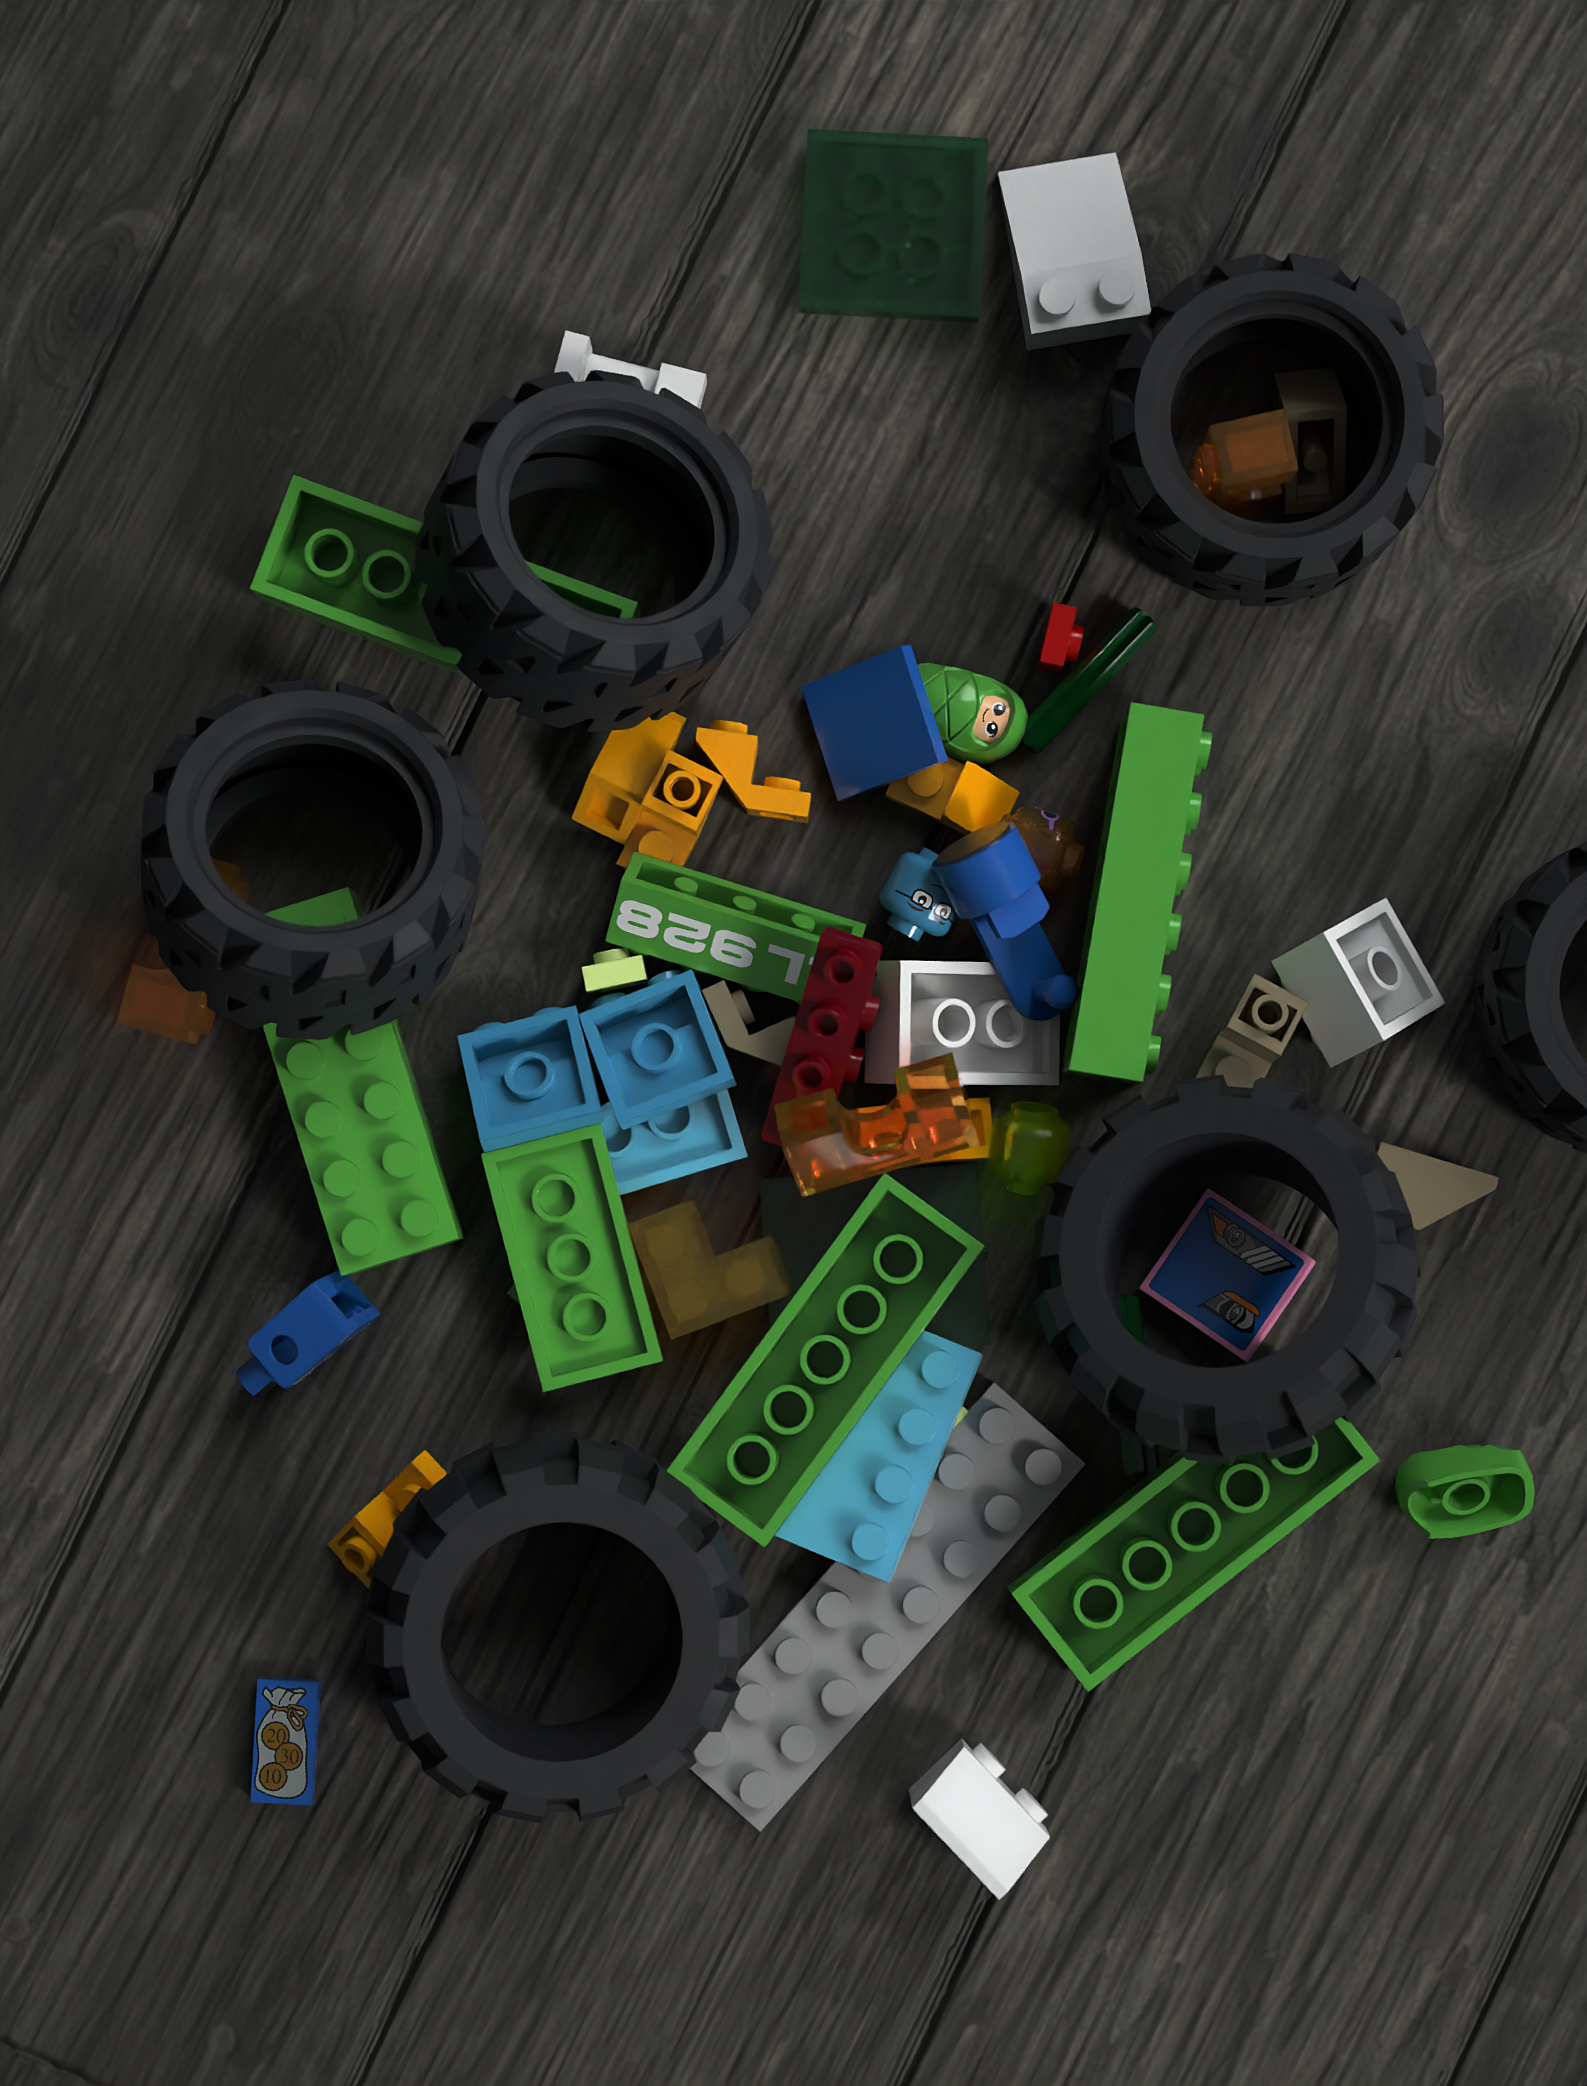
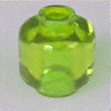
[987,1101,1071,1195]

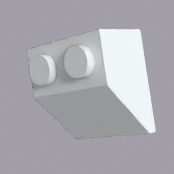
[1271,898,1445,1068]
[909,1738,1050,1900]

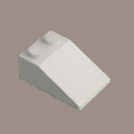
[997,152,1151,350]
[864,960,1060,1085]

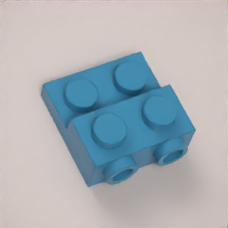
[578,969,737,1130]
[457,1005,604,1152]

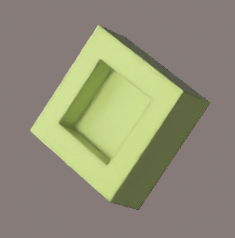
[581,948,649,995]

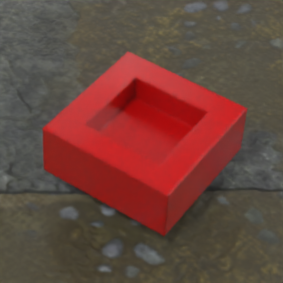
[1036,602,1084,675]

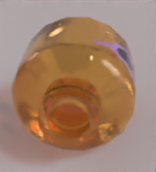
[1000,805,1085,893]

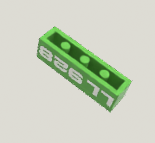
[605,852,867,1005]

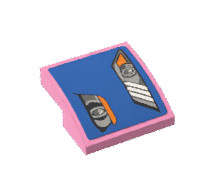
[1139,1188,1316,1363]

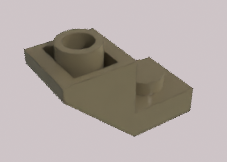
[1194,974,1309,1088]
[702,980,796,1068]

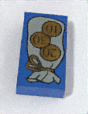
[250,1676,321,1806]

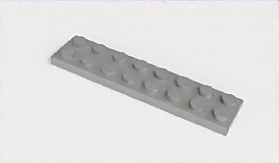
[690,1382,1085,1832]

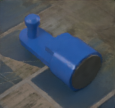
[932,822,1079,1021]

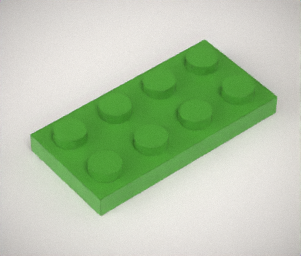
[481,1123,663,1392]

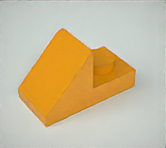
[885,757,1020,835]

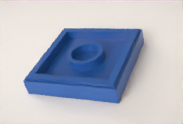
[801,645,948,801]

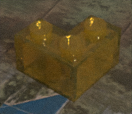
[627,1200,793,1340]

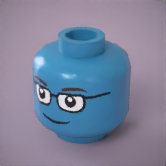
[879,846,958,941]

